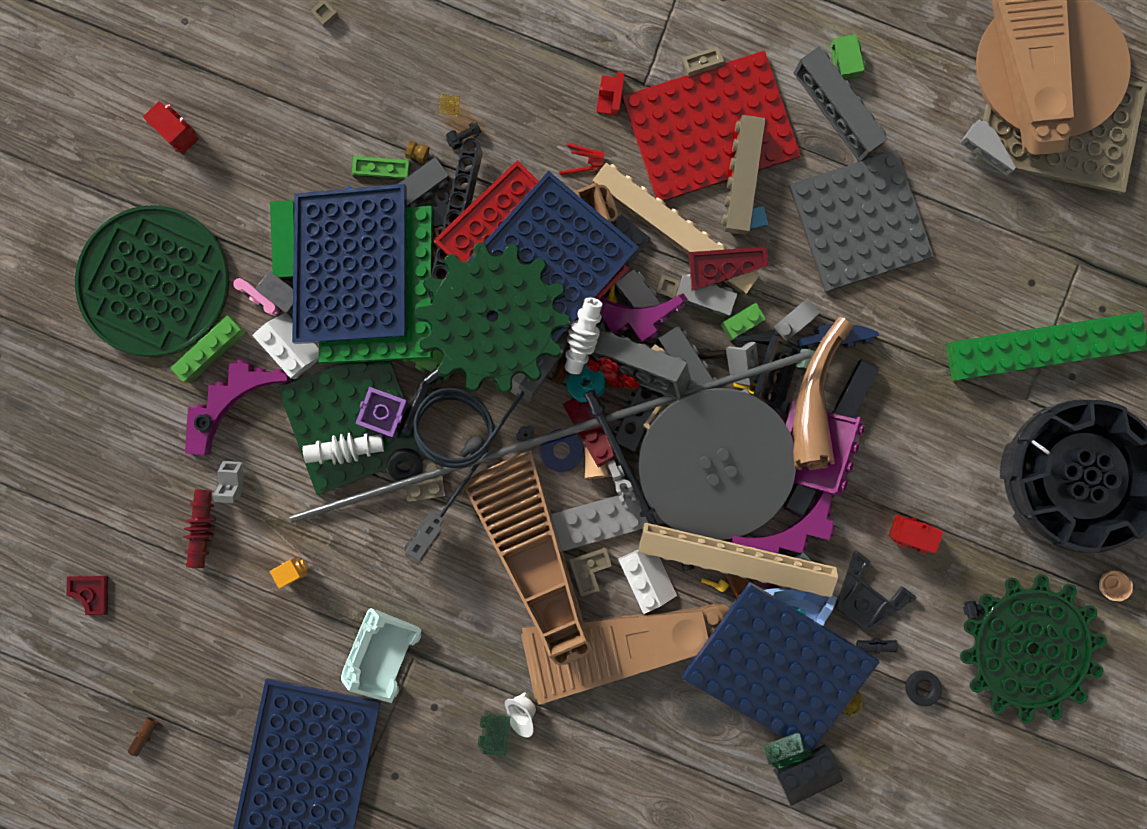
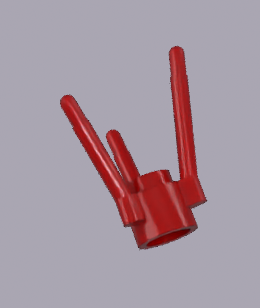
[559,143,604,175]

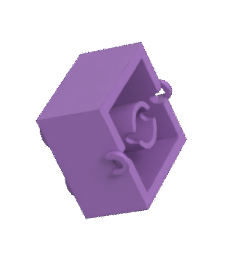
[356,387,409,438]

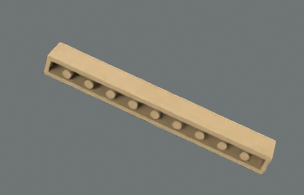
[592,163,760,297]
[638,523,838,597]

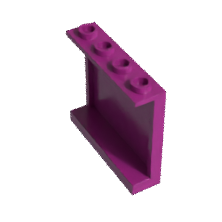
[786,401,865,496]

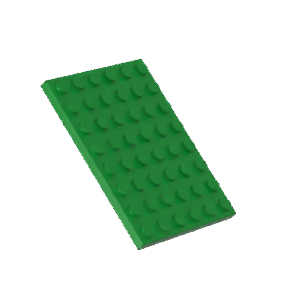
[319,206,434,364]

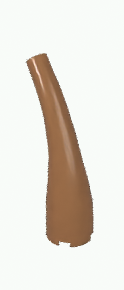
[792,316,854,471]

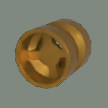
[405,140,430,164]

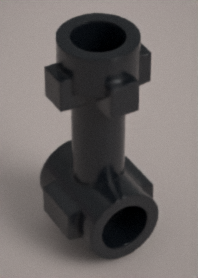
[446,122,482,150]
[963,597,999,618]

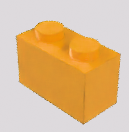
[270,557,309,588]

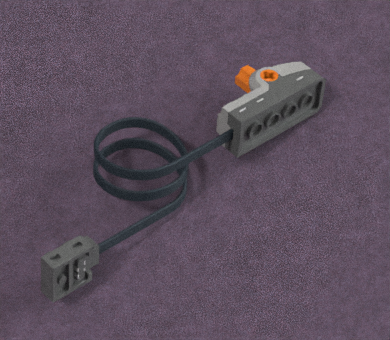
[404,320,579,566]

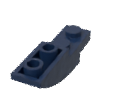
[797,324,879,349]

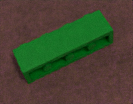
[270,200,294,280]

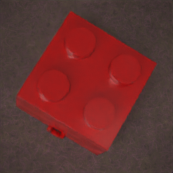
[143,101,198,155]
[888,514,943,555]

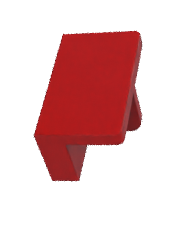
[596,72,625,116]

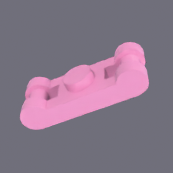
[234,278,280,316]

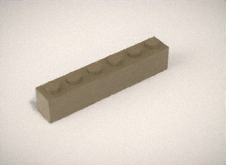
[722,115,765,235]

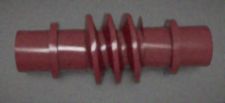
[183,489,216,568]

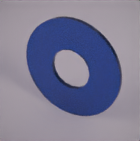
[540,429,583,472]

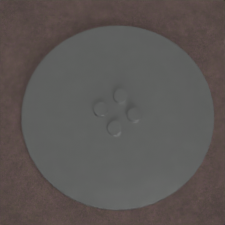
[639,388,796,540]

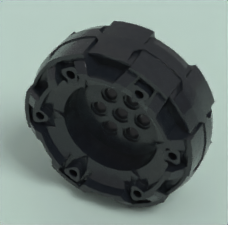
[1000,400,1147,553]

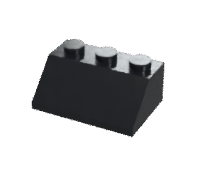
[773,745,843,806]

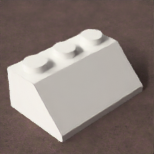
[253,313,319,380]
[618,549,677,614]

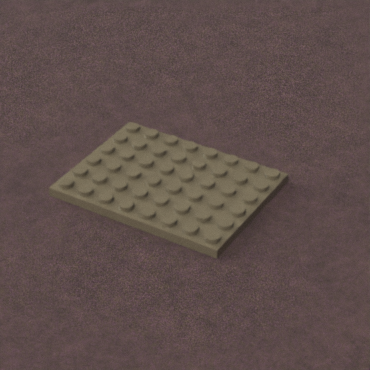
[974,80,1147,195]

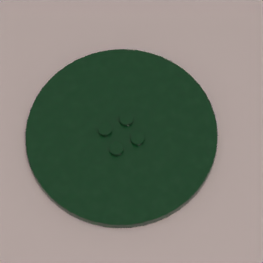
[75,205,229,357]

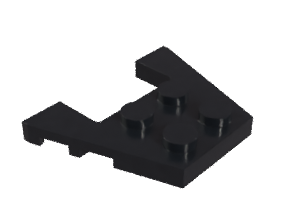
[835,550,917,632]

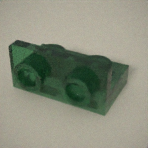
[478,711,511,756]
[764,733,813,769]

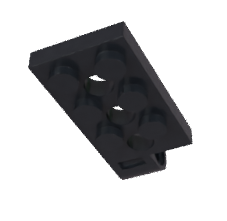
[753,335,801,424]

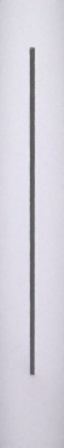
[290,350,811,523]

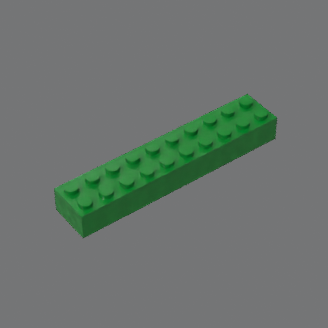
[945,312,1147,382]

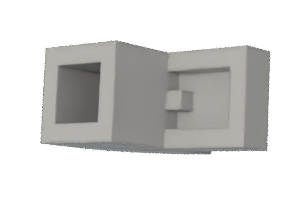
[774,298,820,340]
[213,461,244,503]

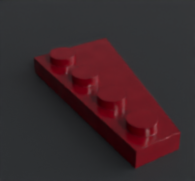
[688,247,768,292]
[562,397,615,468]

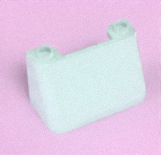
[341,608,421,703]

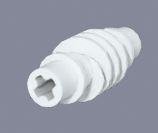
[565,297,602,374]
[303,433,384,465]

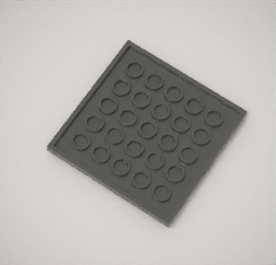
[789,150,934,292]

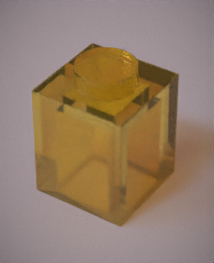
[437,94,460,116]

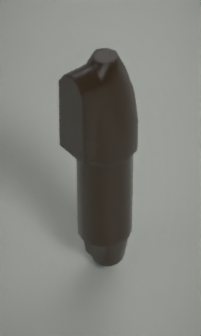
[698,349,727,359]

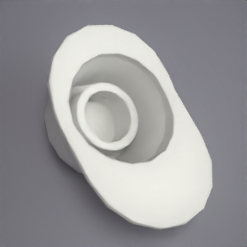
[504,693,536,737]

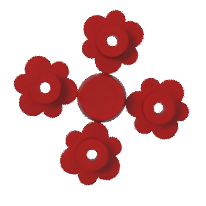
[587,357,640,389]

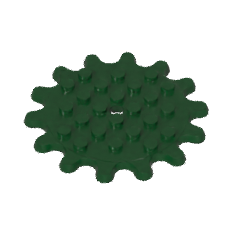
[414,242,571,394]
[960,574,1107,724]

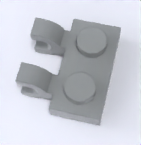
[607,460,636,506]

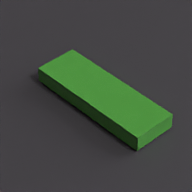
[352,156,411,180]

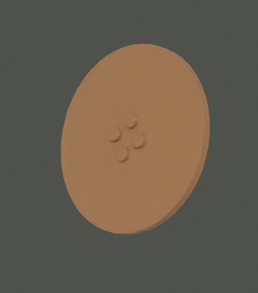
[976,0,1131,138]

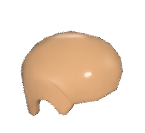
[1099,570,1133,602]

